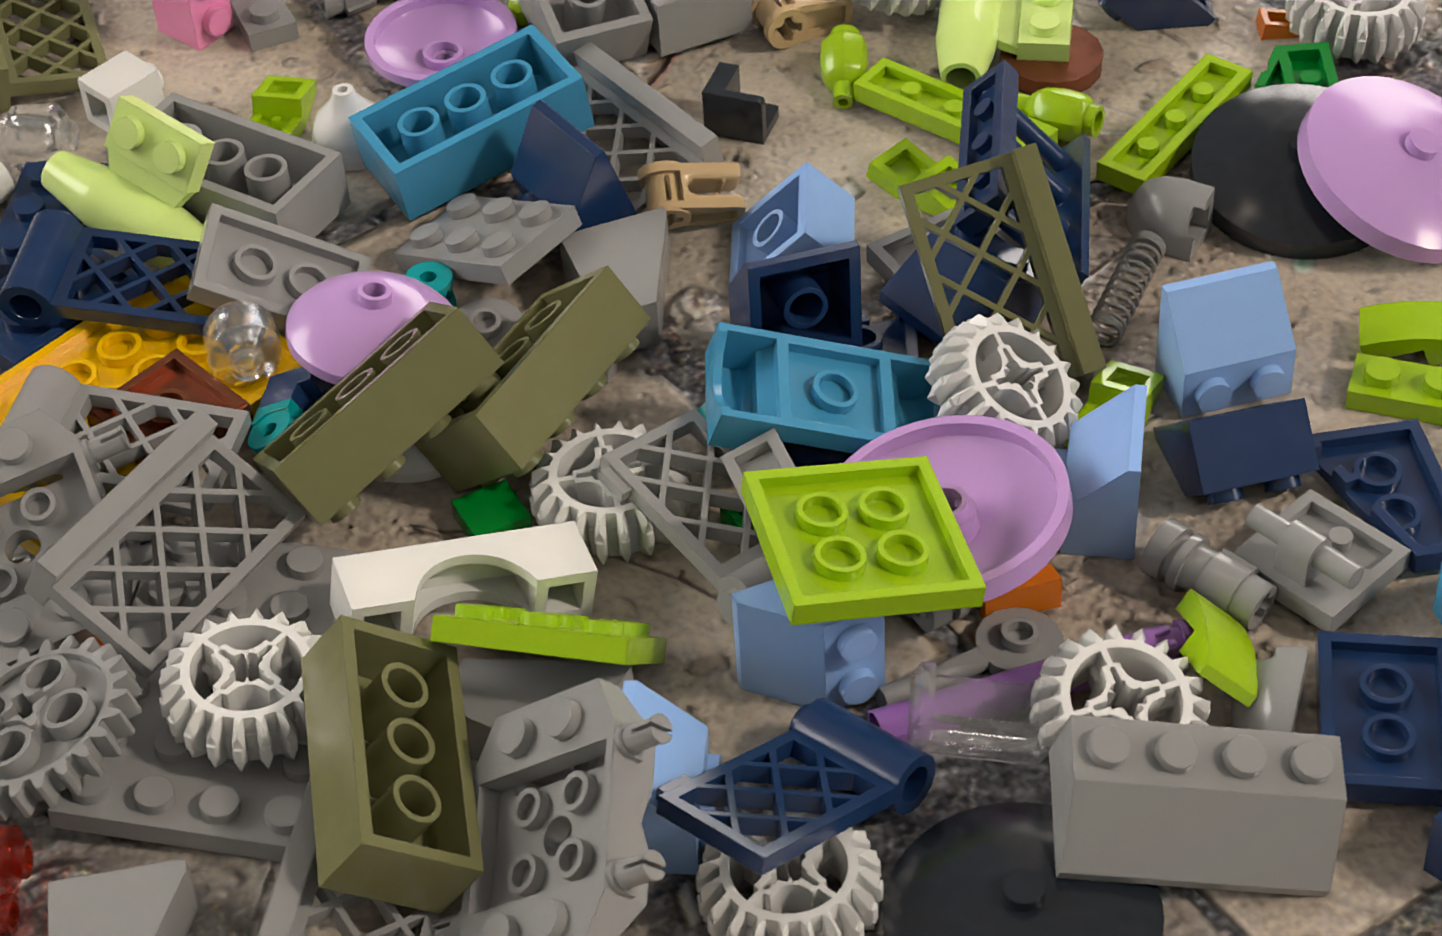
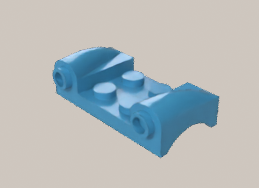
[705,322,940,454]

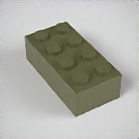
[414,265,651,493]
[252,301,505,526]
[301,615,484,914]

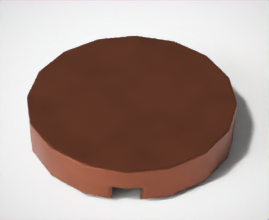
[1000,25,1103,95]

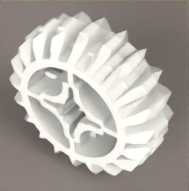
[1285,0,1427,64]
[924,312,1084,450]
[530,420,692,565]
[159,608,322,772]
[1029,624,1211,763]
[696,809,883,936]

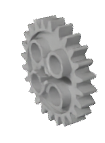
[0,635,142,821]

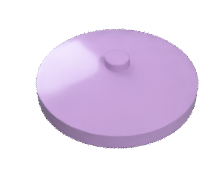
[1297,76,1442,264]
[844,415,1073,611]

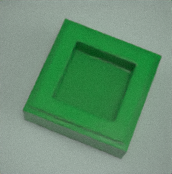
[451,479,532,537]

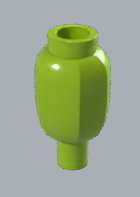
[820,24,869,109]
[1018,87,1105,142]

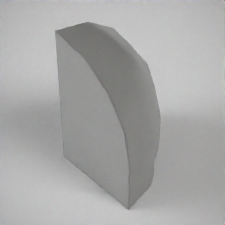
[1125,176,1215,263]
[1231,646,1309,732]

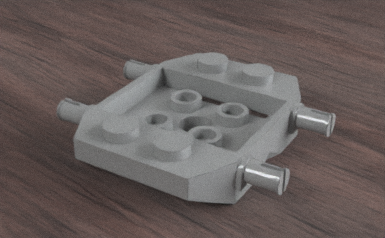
[0,408,172,667]
[432,678,673,936]

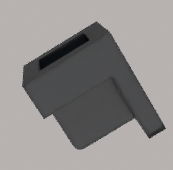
[702,62,779,145]

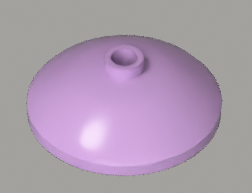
[364,0,518,88]
[286,271,452,385]

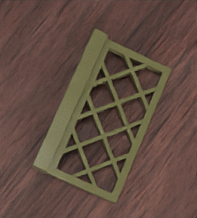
[0,0,107,113]
[897,142,1107,378]

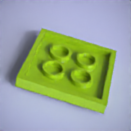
[740,456,987,626]
[430,603,667,665]

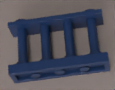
[954,59,1090,285]

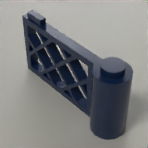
[0,209,229,338]
[656,698,936,876]

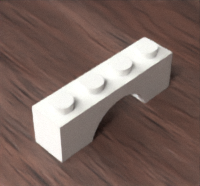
[330,521,598,635]

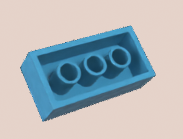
[348,24,595,221]

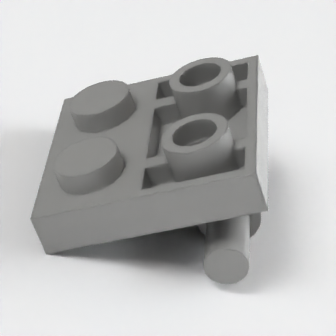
[1232,489,1411,632]

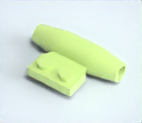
[935,0,1074,89]
[41,95,215,269]

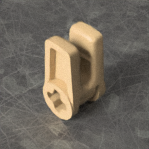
[752,0,853,49]
[637,160,746,230]

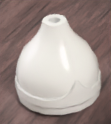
[312,83,375,172]

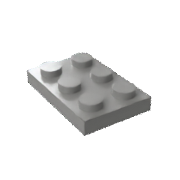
[393,193,582,286]
[187,203,371,332]

